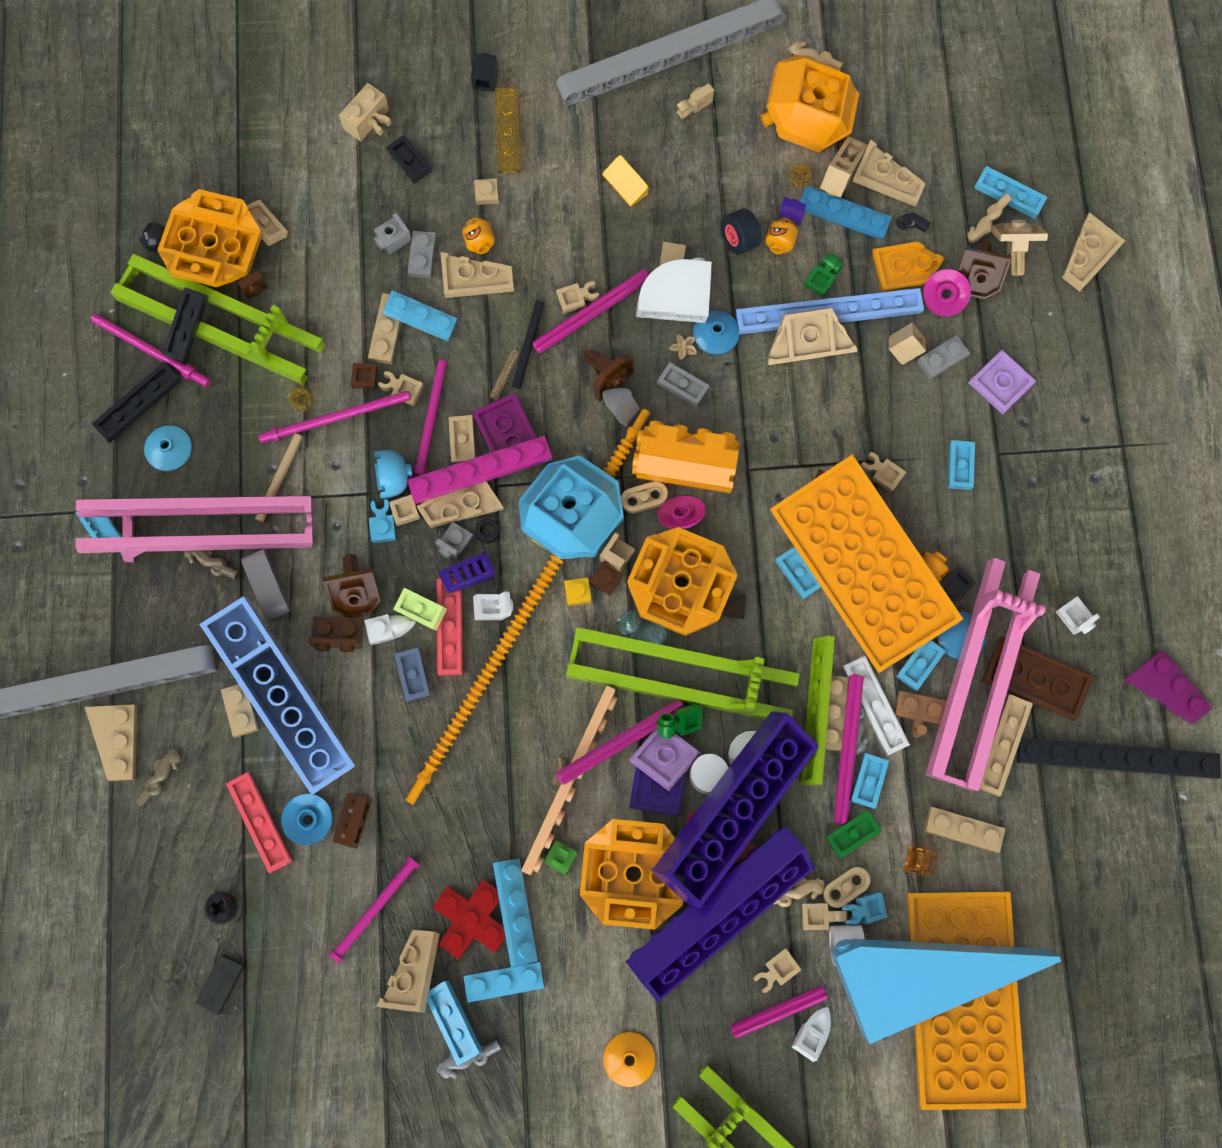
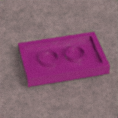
[472,393,537,453]

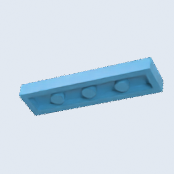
[800,186,892,240]

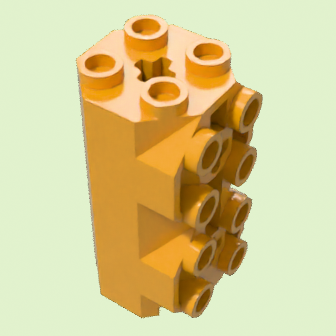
[632,421,740,493]

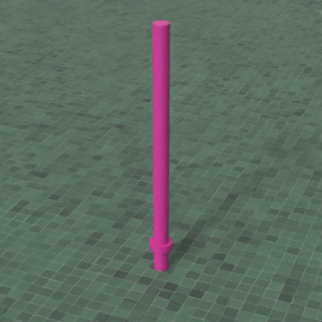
[258,391,411,443]

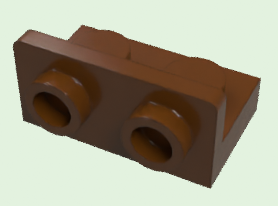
[308,616,364,652]
[333,793,372,849]

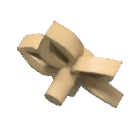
[669,334,697,360]

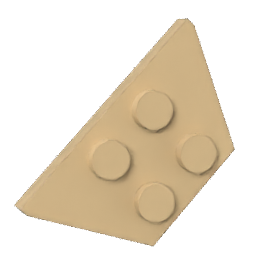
[767,307,857,365]

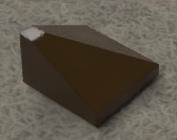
[720,593,746,619]

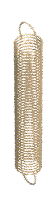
[488,345,520,404]

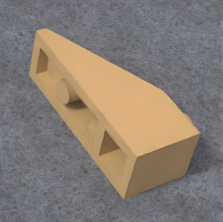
[820,136,868,198]

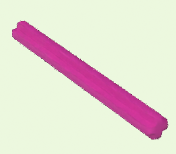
[532,270,649,353]
[833,674,864,824]
[556,700,684,785]

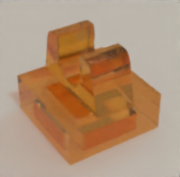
[904,846,937,876]

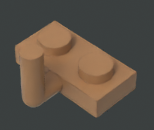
[894,691,947,738]

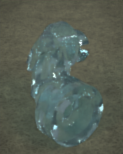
[616,611,667,645]

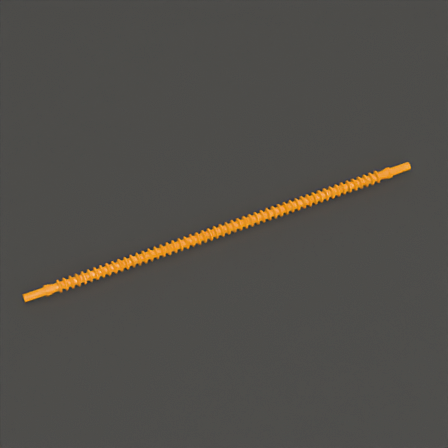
[405,409,651,805]

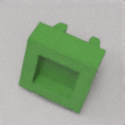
[543,840,578,875]

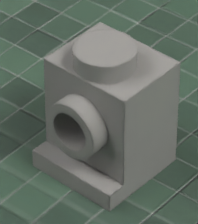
[373,213,412,255]

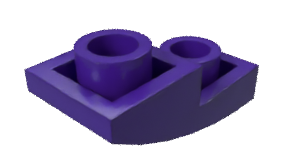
[779,197,807,226]

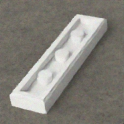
[842,656,910,756]

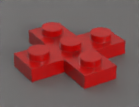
[432,880,506,959]

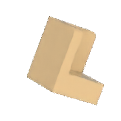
[889,322,926,364]
[600,532,635,573]

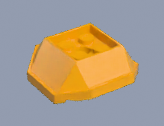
[767,55,859,153]
[157,189,263,287]
[627,527,738,636]
[580,819,683,930]

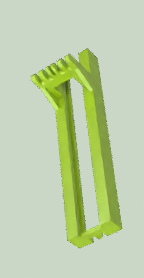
[110,254,325,385]
[566,627,800,720]
[672,1064,795,1148]

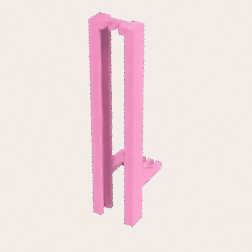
[76,496,313,562]
[925,558,1046,791]

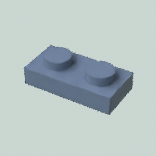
[394,648,431,702]

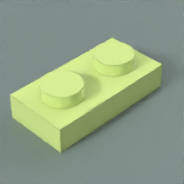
[393,588,447,631]

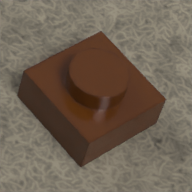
[238,270,267,299]
[351,363,378,389]
[589,562,623,596]

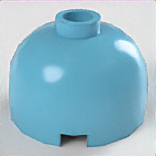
[374,450,412,499]

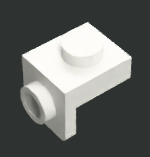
[473,592,513,620]
[1056,596,1100,635]

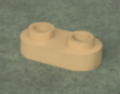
[621,481,668,514]
[823,867,870,908]

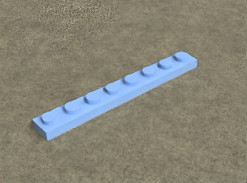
[736,288,924,335]

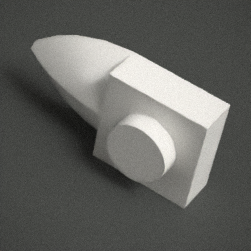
[364,614,416,645]
[792,1007,831,1062]

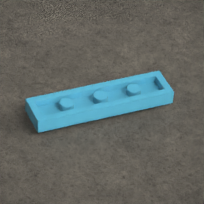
[493,858,538,967]

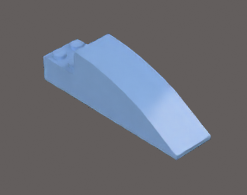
[200,596,355,795]

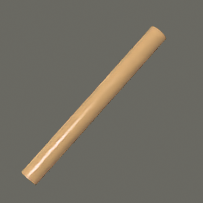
[255,433,303,523]

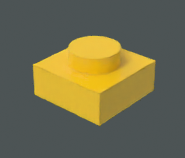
[564,577,592,606]

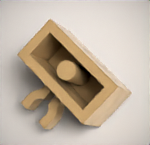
[339,83,391,142]

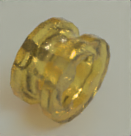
[790,163,811,187]
[289,387,312,411]

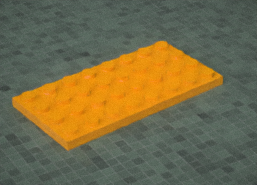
[770,455,963,673]
[906,892,1027,1110]

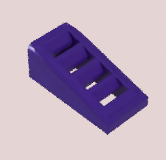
[438,552,495,594]

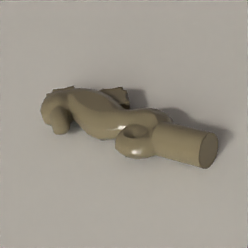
[184,550,240,580]
[135,749,181,807]

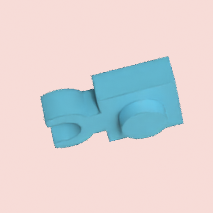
[369,499,397,543]
[842,892,888,925]

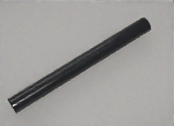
[512,300,544,389]

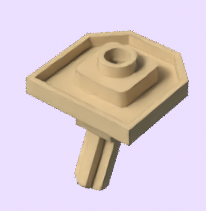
[992,220,1048,276]

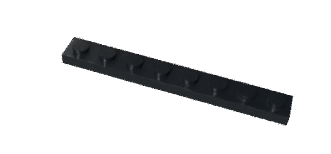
[1017,737,1221,780]

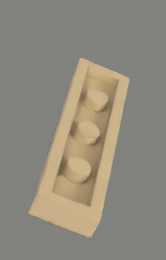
[980,694,1033,797]

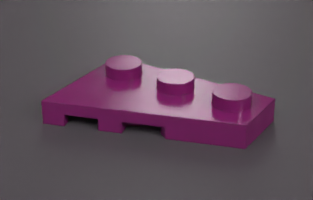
[1123,650,1212,724]

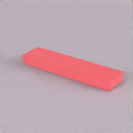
[437,578,463,676]
[226,771,293,873]

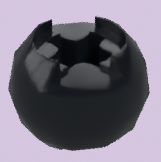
[139,222,165,252]
[204,891,237,925]

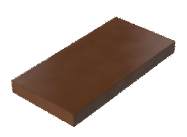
[982,636,1093,722]

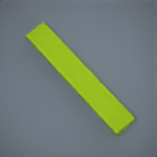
[800,635,835,786]

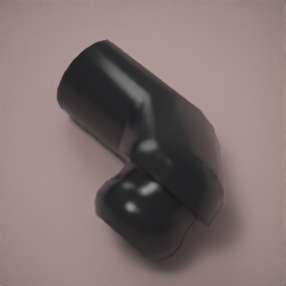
[896,212,931,233]

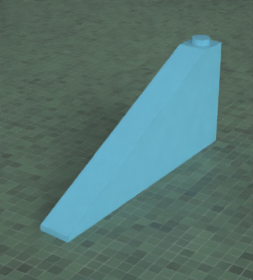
[830,939,1061,1044]

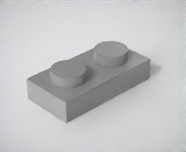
[407,231,437,279]
[917,335,970,380]
[657,362,710,407]

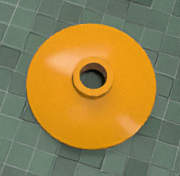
[603,1032,655,1087]

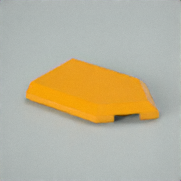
[872,241,945,292]

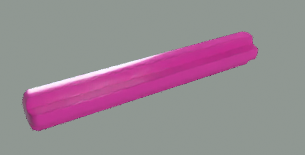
[730,986,828,1038]

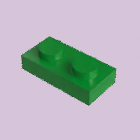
[825,810,882,859]

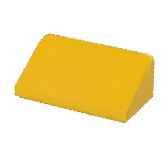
[602,155,649,207]

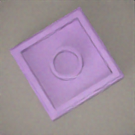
[968,350,1036,415]
[630,729,700,792]

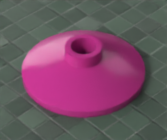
[923,269,971,317]
[657,496,706,529]

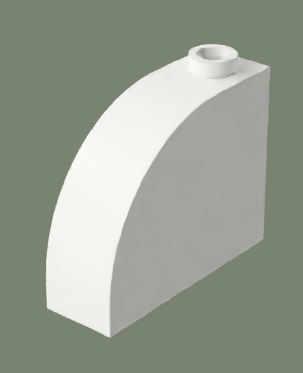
[636,258,712,323]

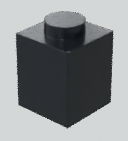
[471,53,498,92]

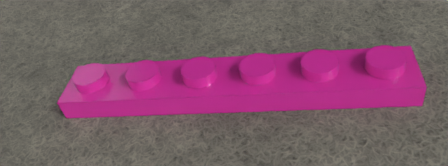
[407,436,552,504]

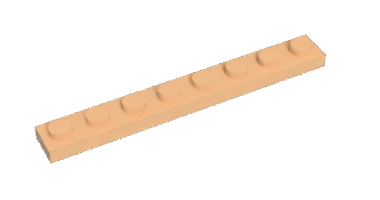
[521,686,618,876]

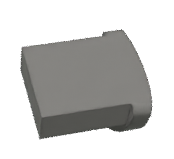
[603,388,640,427]

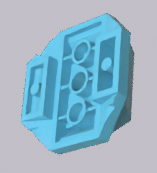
[519,455,624,559]

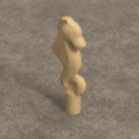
[788,41,843,70]
[967,193,1012,244]
[773,878,825,907]

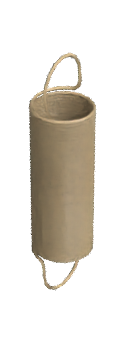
[551,751,567,793]

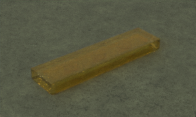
[495,88,521,174]

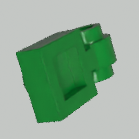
[804,253,844,298]
[657,703,702,739]

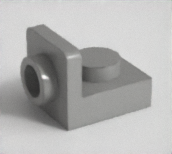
[435,522,474,560]

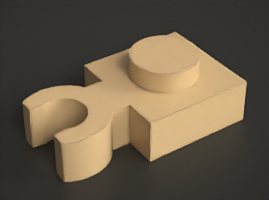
[677,83,714,119]
[556,281,599,314]
[378,371,424,406]
[861,452,906,493]
[753,948,801,993]

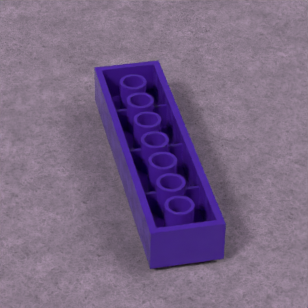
[651,712,819,908]
[625,826,815,1002]

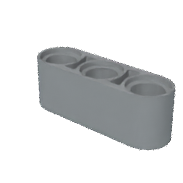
[241,549,291,621]

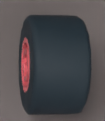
[721,208,762,255]

